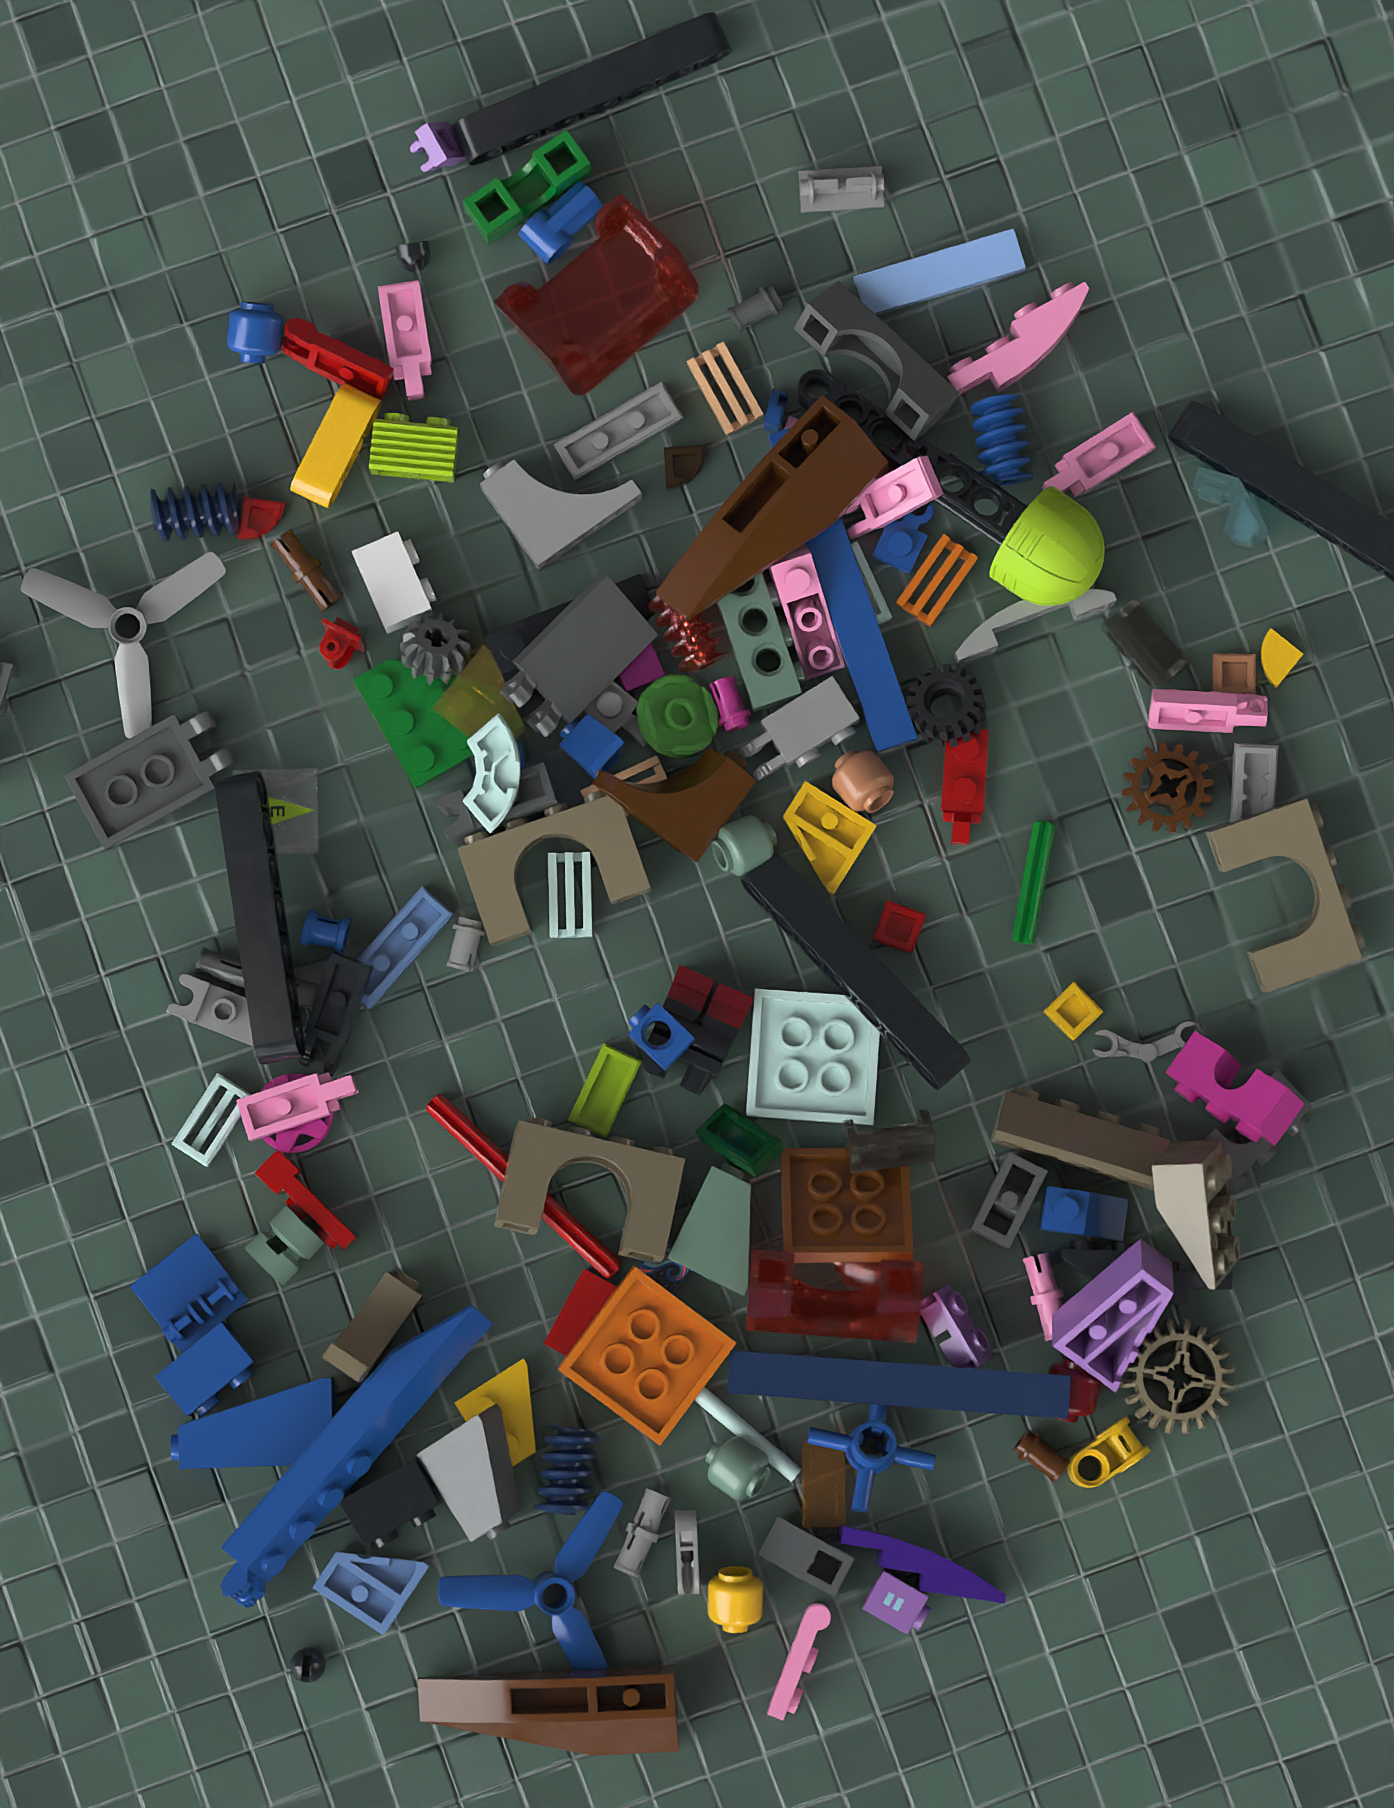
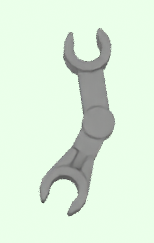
[1091,1021,1195,1063]

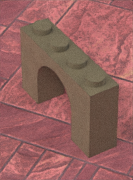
[457,790,652,947]
[1205,798,1365,993]
[494,1117,685,1264]

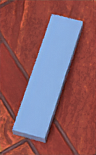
[853,228,1026,316]

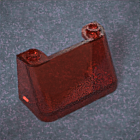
[493,193,699,395]

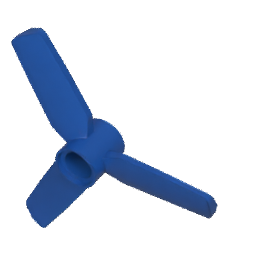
[437,1491,623,1670]

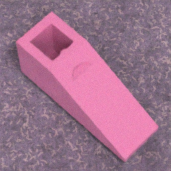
[768,543,845,680]

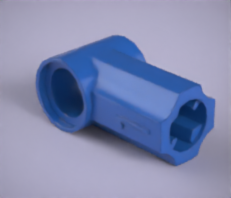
[518,180,604,265]

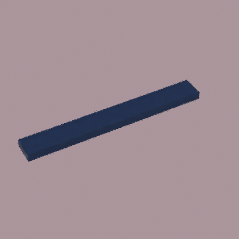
[727,1350,1072,1419]

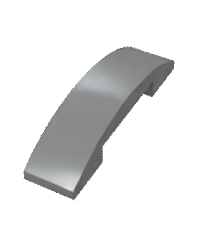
[954,589,1117,665]

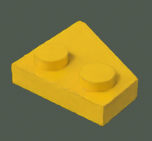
[454,1358,536,1467]

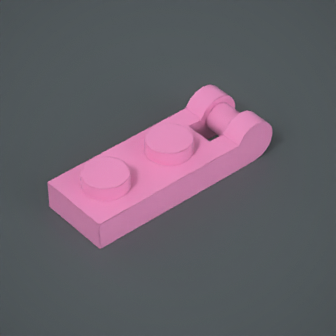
[767,1603,831,1720]

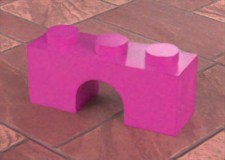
[1166,1031,1304,1146]

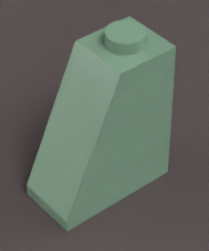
[667,1163,751,1296]

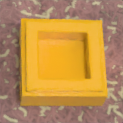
[1043,982,1104,1042]

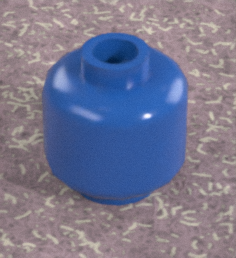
[227,301,283,364]

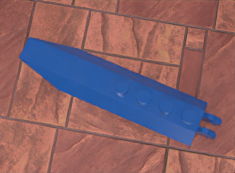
[220,1305,493,1609]

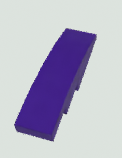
[836,1524,1006,1604]

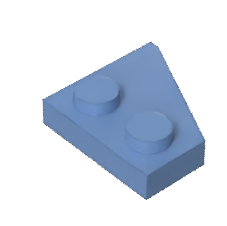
[312,1551,430,1636]

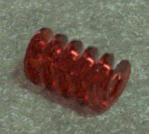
[648,596,731,672]

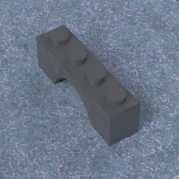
[794,281,959,441]

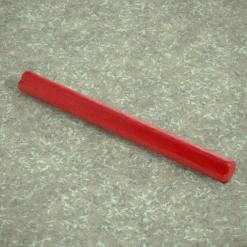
[425,1094,622,1279]

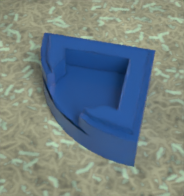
[764,389,789,432]

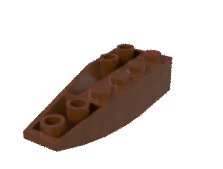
[656,395,889,621]
[418,1665,680,1756]

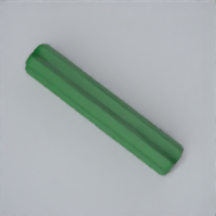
[1011,820,1056,945]

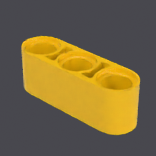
[290,382,382,509]

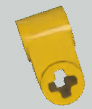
[1067,1415,1151,1488]

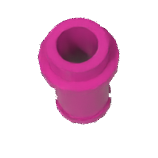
[709,676,751,733]

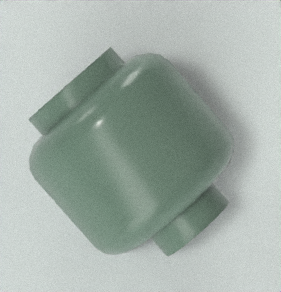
[711,815,777,876]
[705,1436,771,1500]

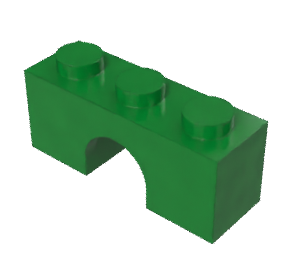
[463,129,592,245]

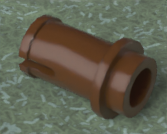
[1013,1430,1070,1482]

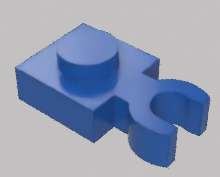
[872,504,934,575]

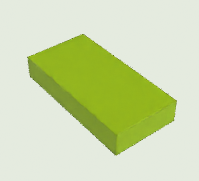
[568,1043,642,1138]

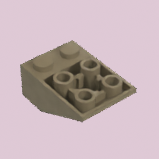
[1152,1140,1240,1289]

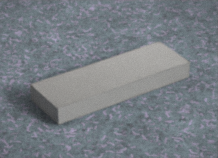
[554,381,683,482]

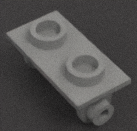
[798,166,884,213]

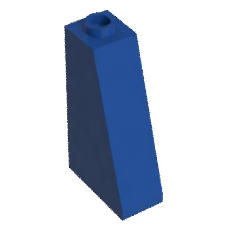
[171,1378,335,1469]

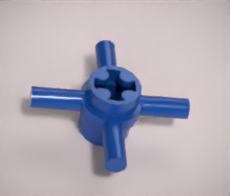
[807,1404,936,1513]

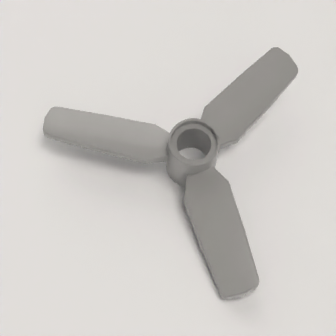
[21,552,226,738]

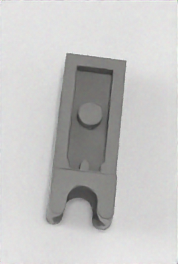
[166,973,254,1047]

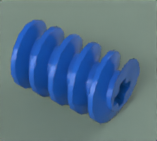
[970,394,1034,486]

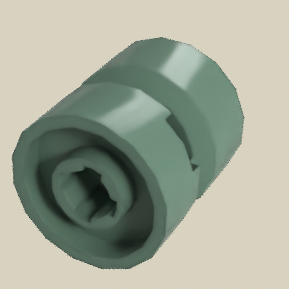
[244,1205,325,1286]

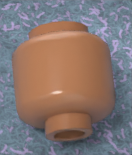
[832,750,894,813]

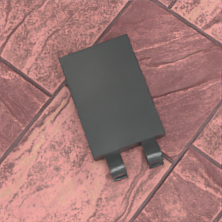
[499,573,658,737]
[64,711,238,850]

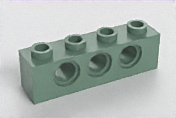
[716,572,807,714]

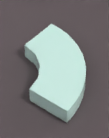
[463,713,521,833]

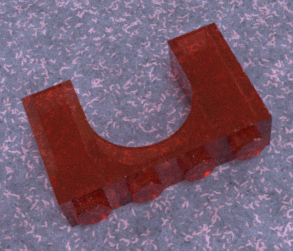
[745,1250,924,1343]

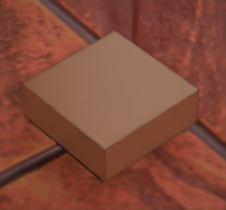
[1212,654,1256,695]

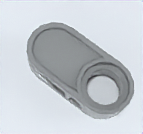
[675,1509,700,1595]

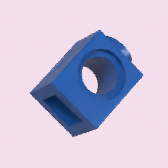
[628,1002,695,1071]

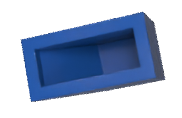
[559,714,626,780]
[1038,1186,1129,1242]

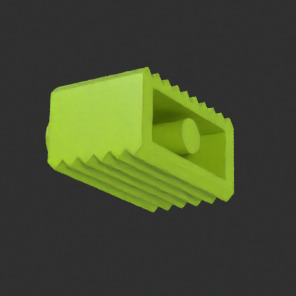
[369,413,459,483]

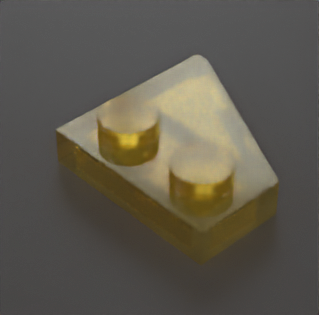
[433,645,526,741]

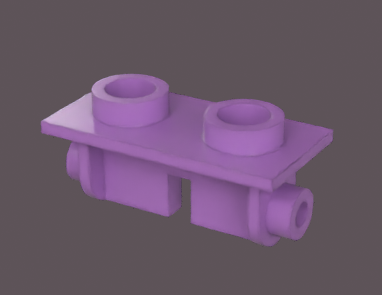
[919,1284,992,1369]

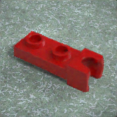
[255,1150,358,1250]

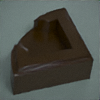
[664,445,706,491]

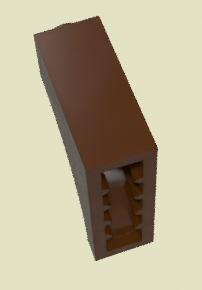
[592,748,757,862]

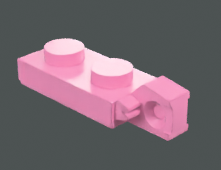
[378,280,432,401]
[1042,411,1156,497]
[1148,689,1268,733]
[236,1072,359,1141]

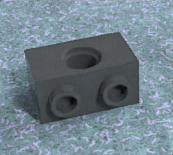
[969,1152,1048,1249]

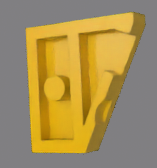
[783,781,877,896]

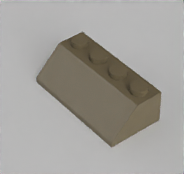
[989,1086,1170,1191]

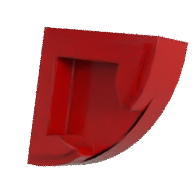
[237,496,286,540]

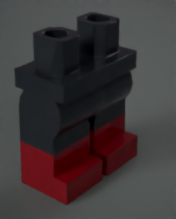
[644,965,754,1096]

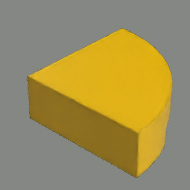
[1261,628,1303,688]

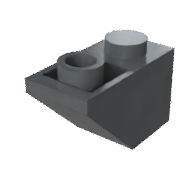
[758,1517,855,1597]

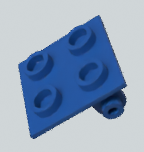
[130,1233,249,1353]

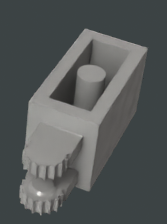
[739,676,860,781]

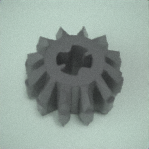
[399,612,472,686]

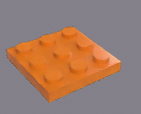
[557,1265,736,1446]

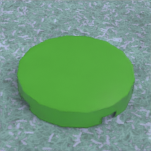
[636,674,719,759]

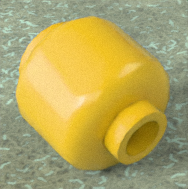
[707,1566,763,1633]

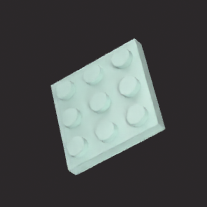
[746,989,880,1126]

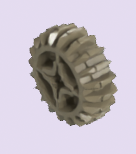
[1120,1319,1235,1434]

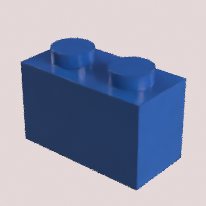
[155,1322,257,1417]

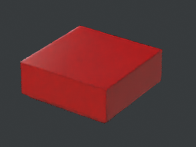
[872,900,926,955]

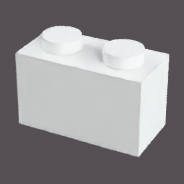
[351,531,437,634]

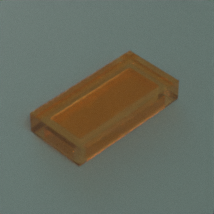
[802,1441,846,1527]

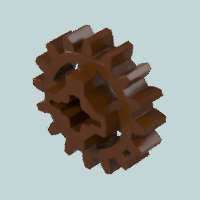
[1121,742,1214,835]

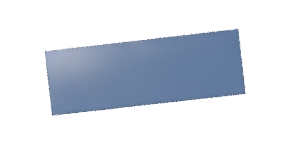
[357,886,454,1010]

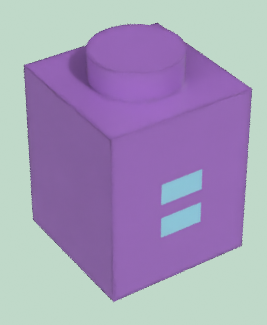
[861,1569,931,1634]

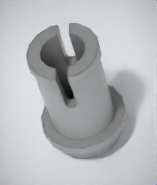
[446,917,486,973]

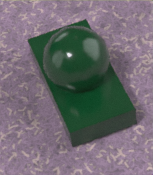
[695,1103,785,1177]

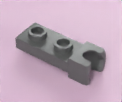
[435,762,560,845]

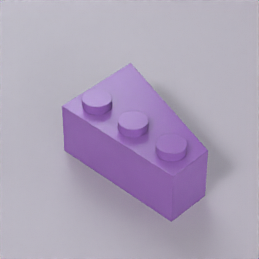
[1052,1239,1174,1393]

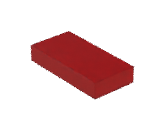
[543,1269,617,1356]

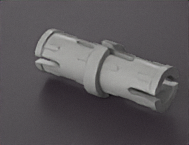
[613,1488,672,1578]

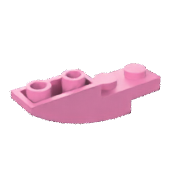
[946,282,1089,397]

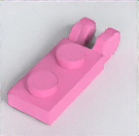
[843,456,943,539]

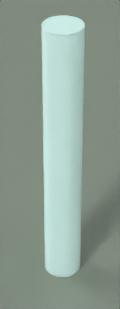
[694,1387,802,1482]

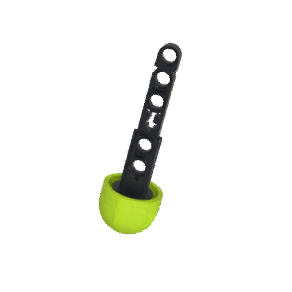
[797,369,1105,606]

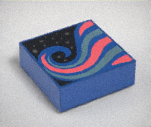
[639,1241,690,1295]

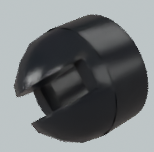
[395,240,431,272]
[290,1648,326,1683]

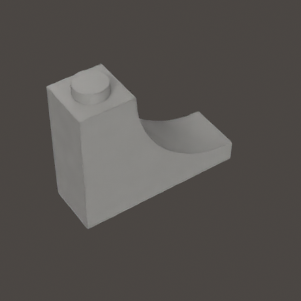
[480,459,642,572]

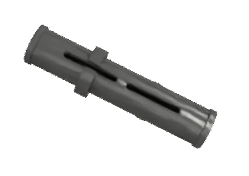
[195,947,320,1010]

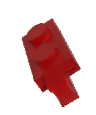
[940,729,989,845]

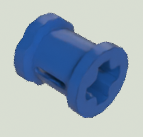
[300,909,351,954]

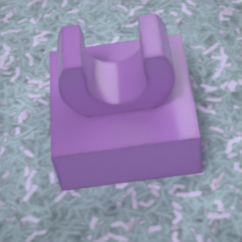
[410,121,465,172]

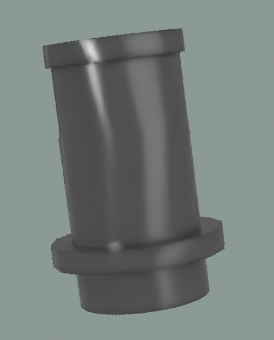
[727,285,783,332]

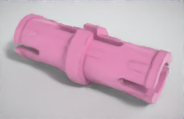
[1022,1252,1064,1341]

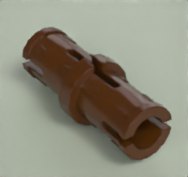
[270,529,343,612]

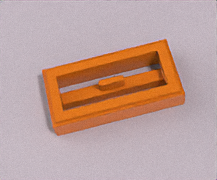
[896,534,978,628]

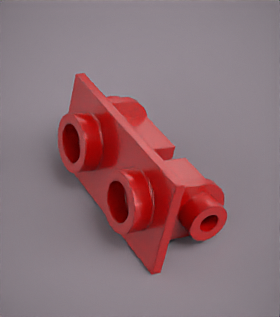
[319,617,366,669]

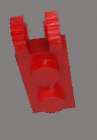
[281,317,394,401]

